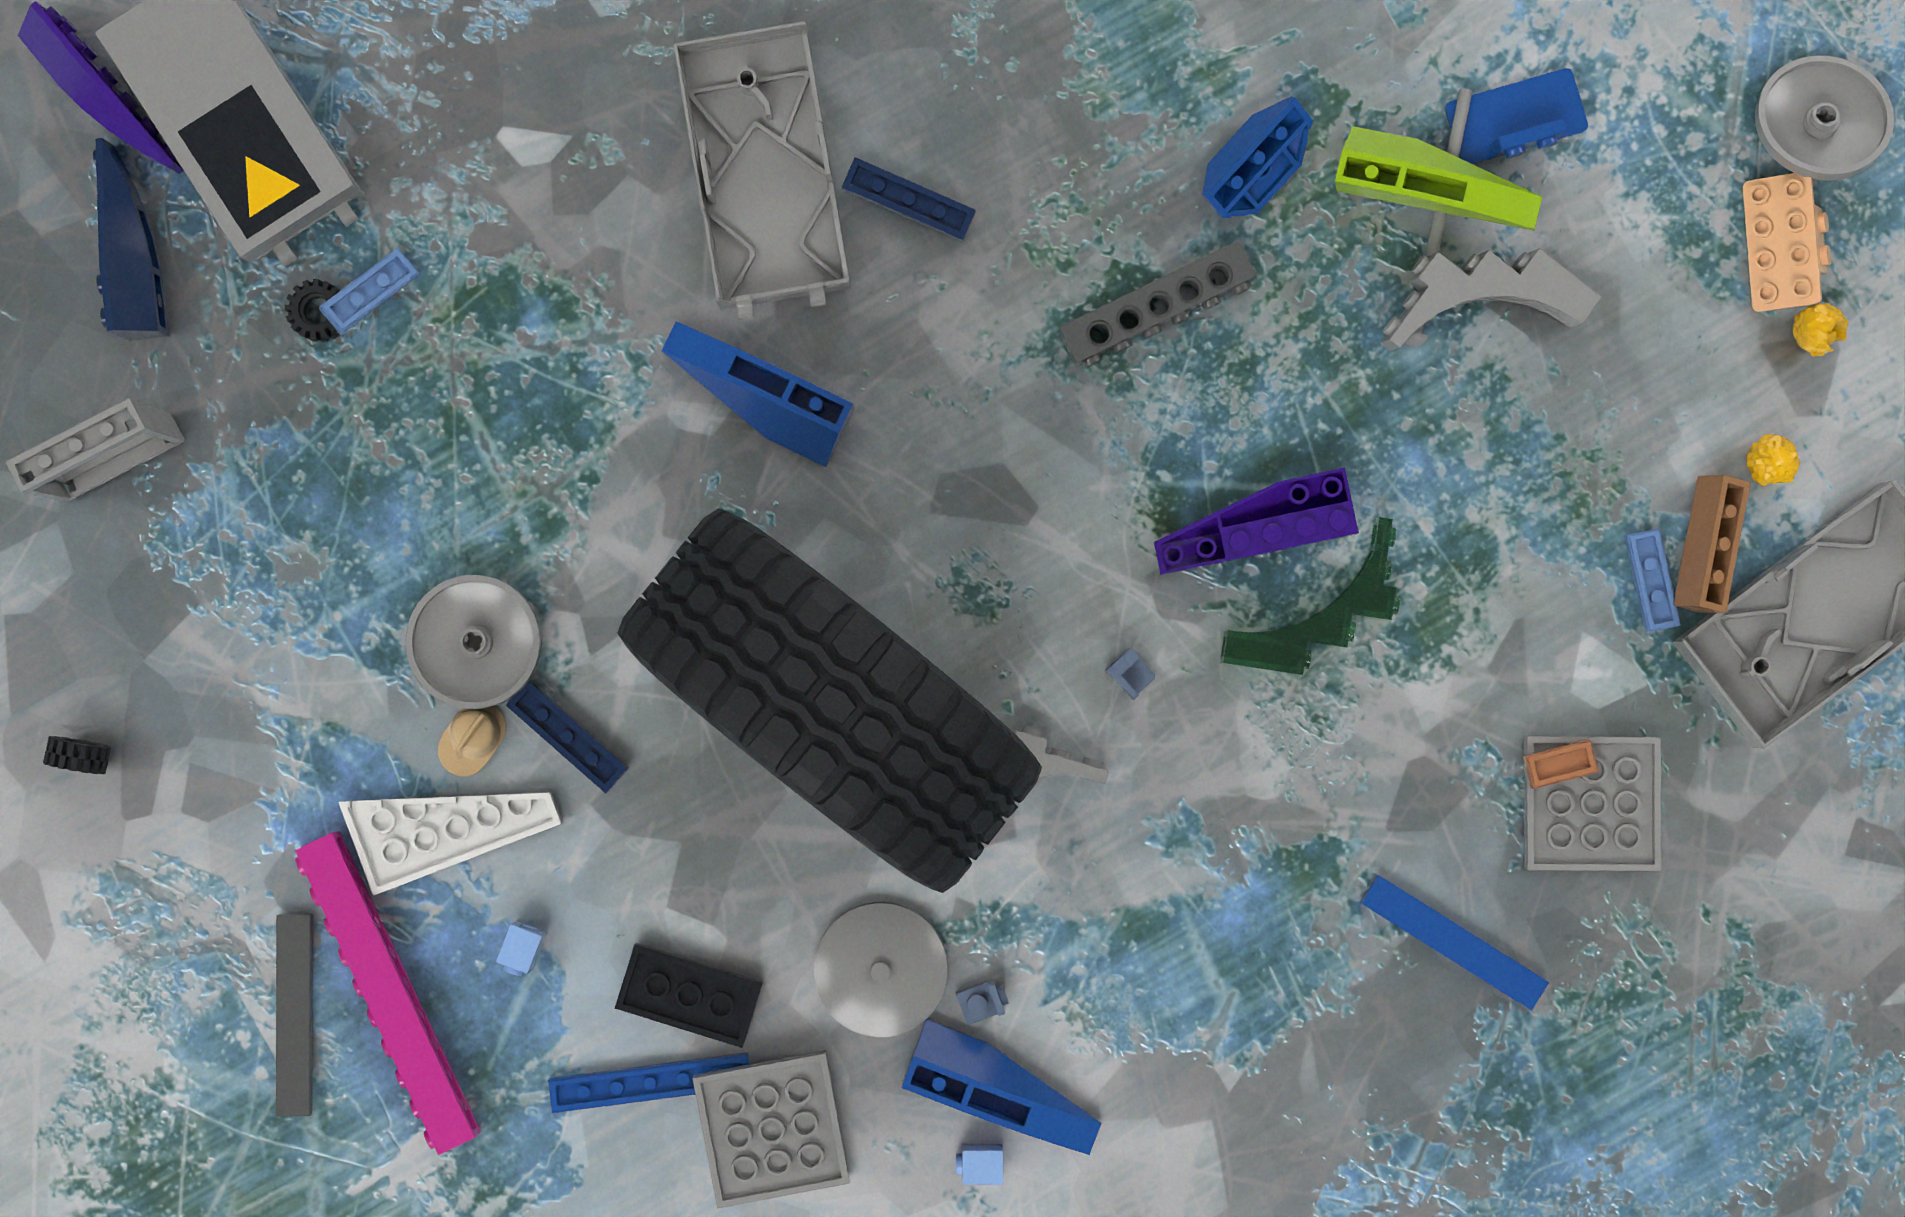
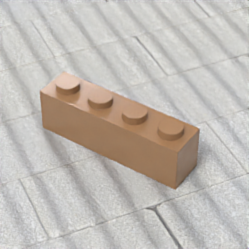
[1673,475,1751,613]

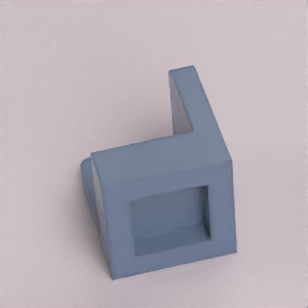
[1105,648,1155,700]

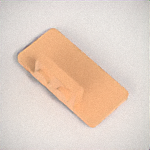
[1743,173,1831,312]

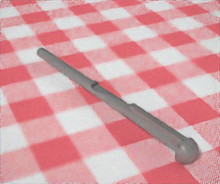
[1405,88,1473,347]

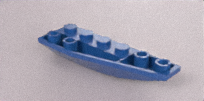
[662,321,855,467]
[901,1019,1101,1155]

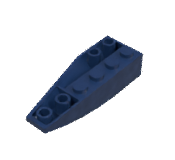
[93,138,169,341]

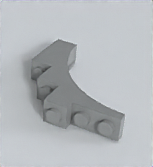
[1380,248,1601,351]

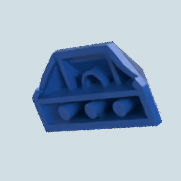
[1202,96,1313,218]

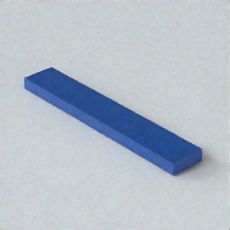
[1360,875,1549,1011]
[548,1052,749,1113]

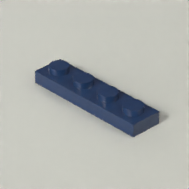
[842,157,976,242]
[506,680,629,794]

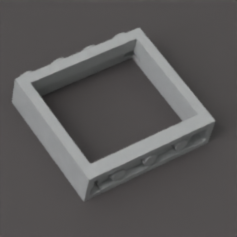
[5,398,185,502]

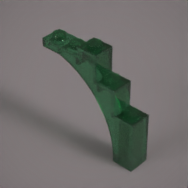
[1220,517,1400,675]

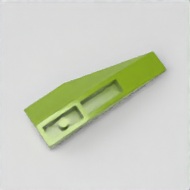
[1335,126,1543,231]

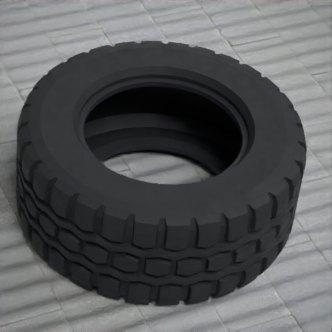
[617,508,1042,893]

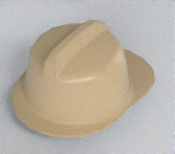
[438,706,506,776]

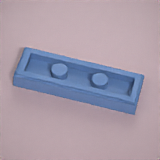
[319,248,420,335]
[1624,528,1681,633]

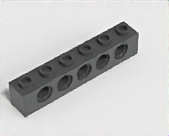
[1058,240,1257,368]

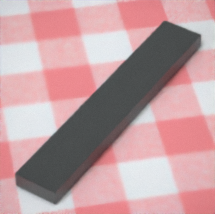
[276,914,313,1117]

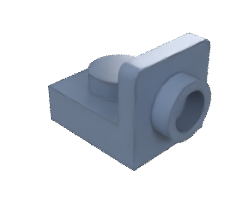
[956,979,1009,1026]

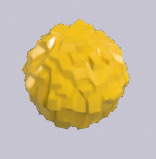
[1792,303,1849,357]
[1745,434,1800,487]

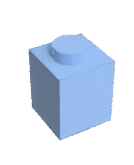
[496,921,547,976]
[956,1144,1003,1185]

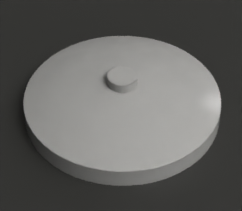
[1755,56,1894,181]
[405,575,542,709]
[814,902,948,1037]

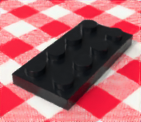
[614,943,763,1048]

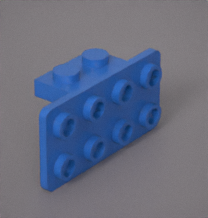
[1445,68,1588,164]

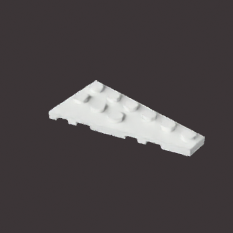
[338,792,563,896]

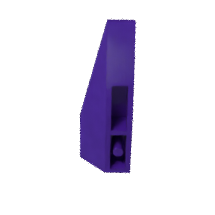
[17,1,184,174]
[1154,467,1359,575]

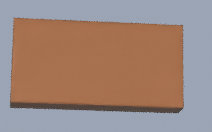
[1523,739,1599,789]

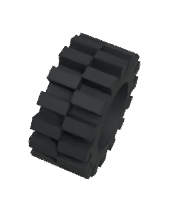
[285,279,341,342]
[43,736,111,774]

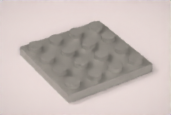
[1524,736,1661,871]
[693,1050,850,1209]

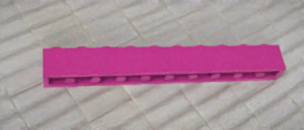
[295,831,481,1155]

